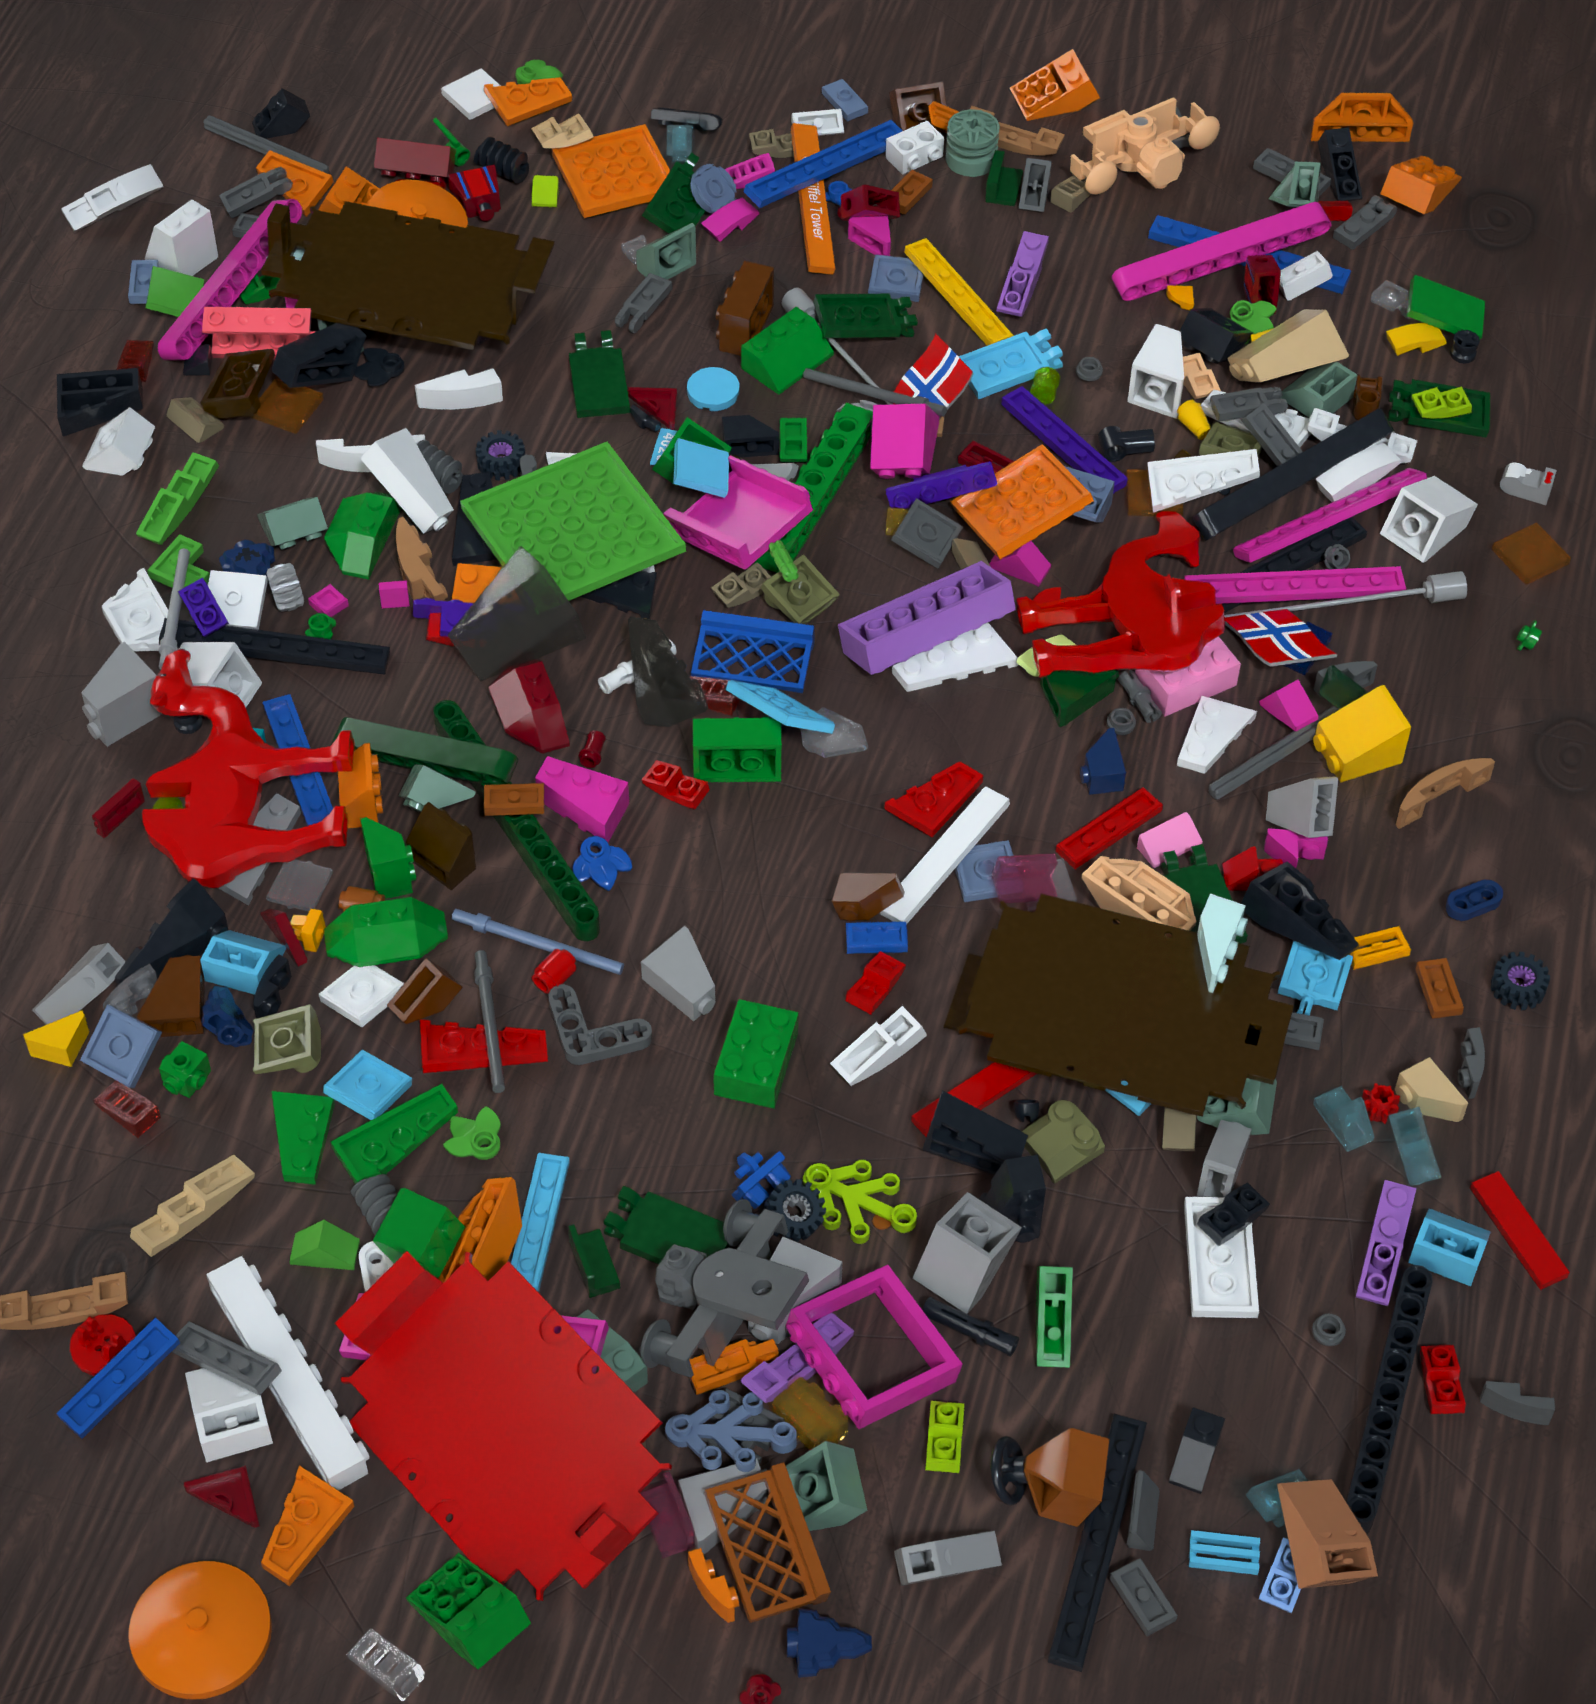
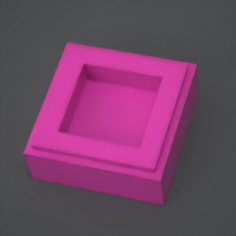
[379,580,410,609]
[308,584,349,617]

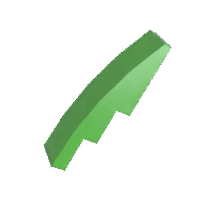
[136,452,219,545]

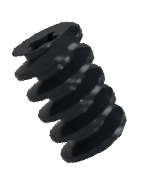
[474,136,529,184]

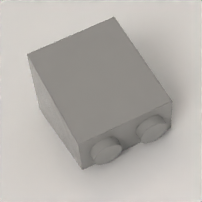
[82,641,162,747]
[913,1192,1022,1314]
[748,1237,842,1344]

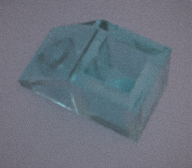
[1389,1106,1442,1186]

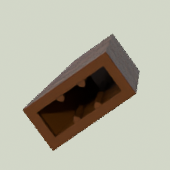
[137,955,205,1037]

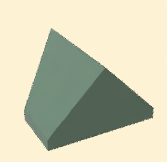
[1268,161,1321,207]

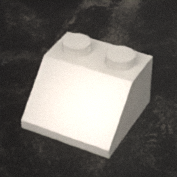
[82,407,155,476]

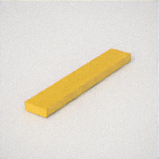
[904,238,1014,346]

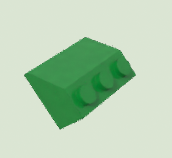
[741,306,834,395]

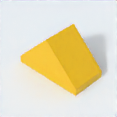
[23,1010,89,1067]

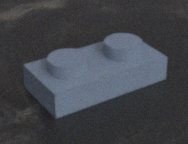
[128,260,159,304]

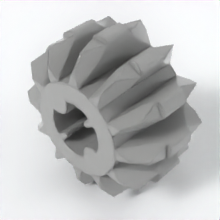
[266,563,304,612]

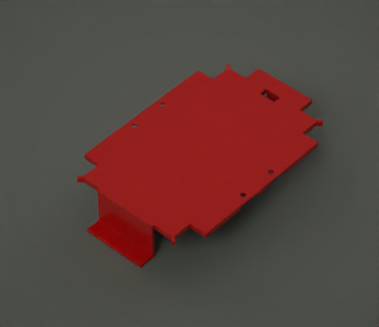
[334,1251,672,1601]

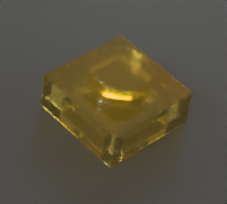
[886,507,909,536]

